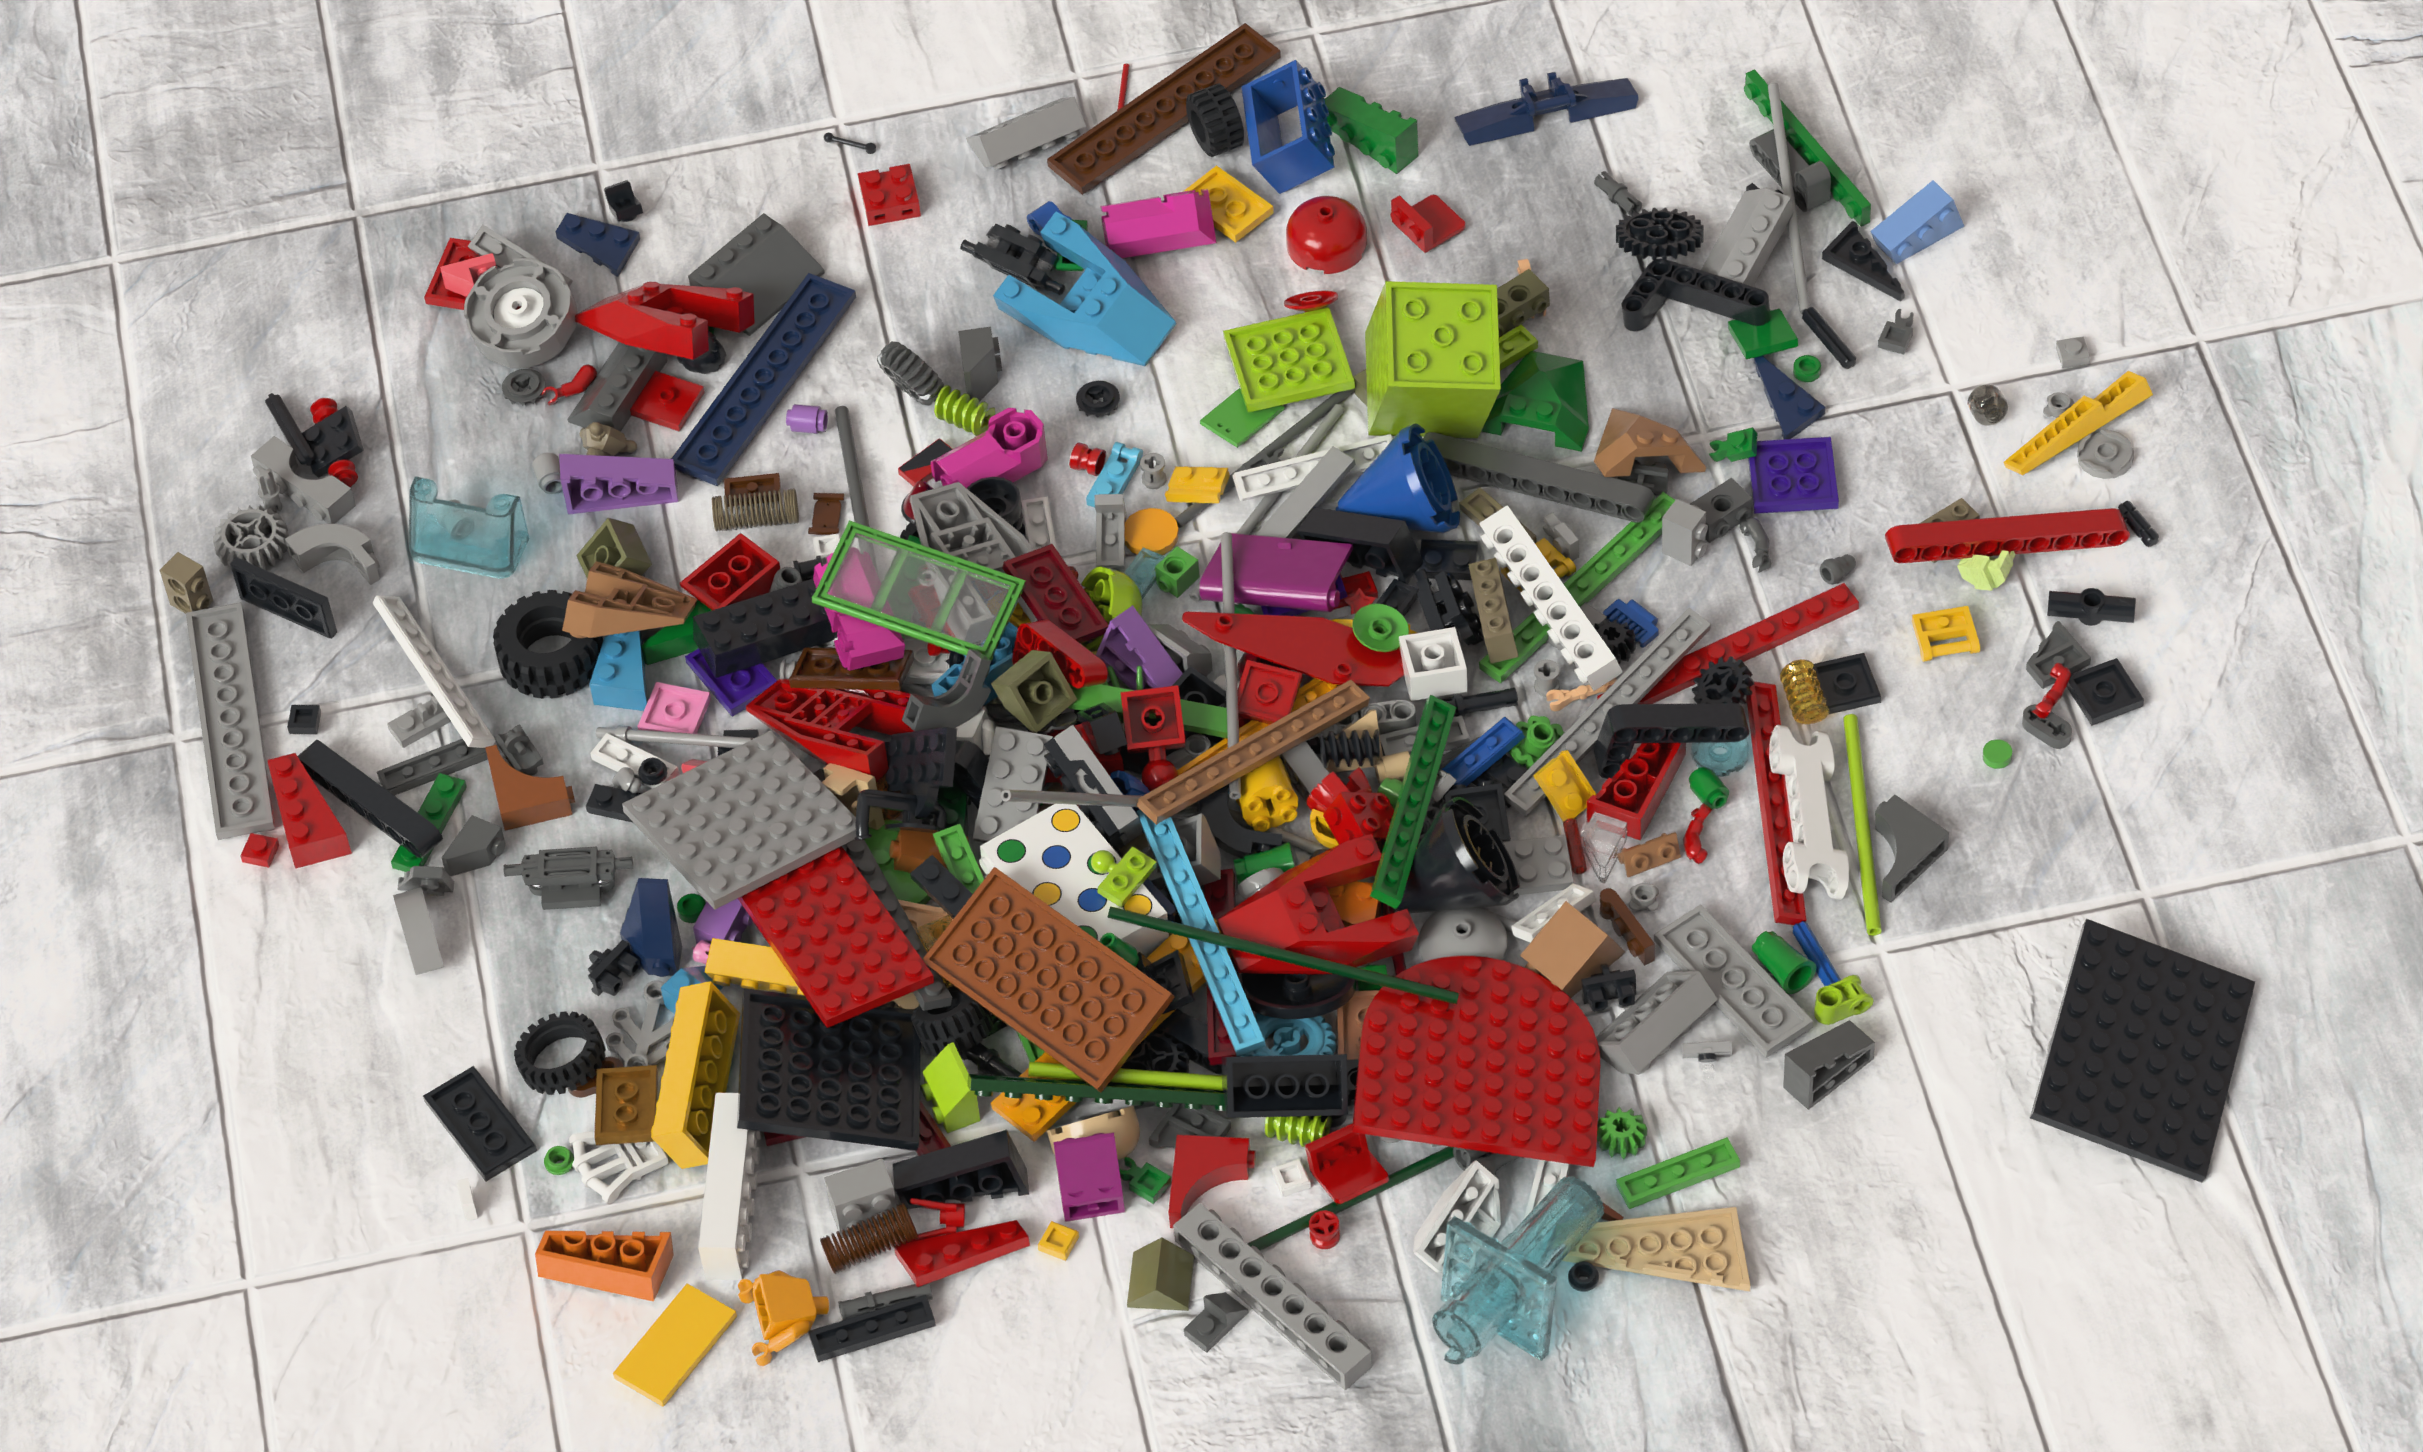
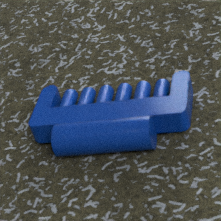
[1603,599,1659,648]

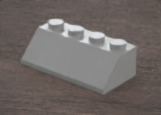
[966,97,1086,170]
[1701,188,1794,287]
[1596,971,1718,1075]

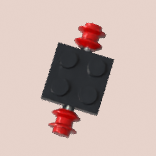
[302,398,364,487]

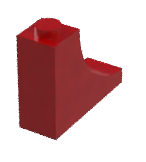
[1168,1135,1256,1228]

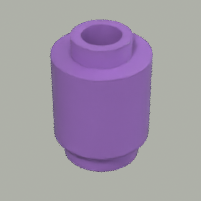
[786,404,828,434]

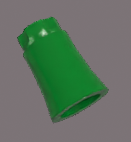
[1233,842,1295,885]
[1752,931,1816,994]

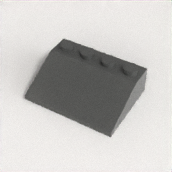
[688,213,825,336]

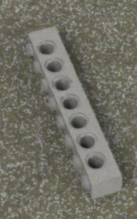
[1173,1203,1372,1390]

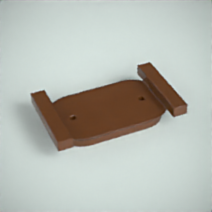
[808,493,844,535]

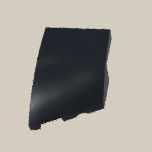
[1135,950,1195,1014]

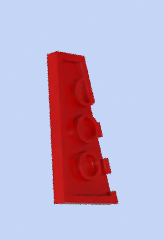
[894,1220,1030,1287]

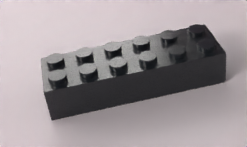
[693,579,837,678]

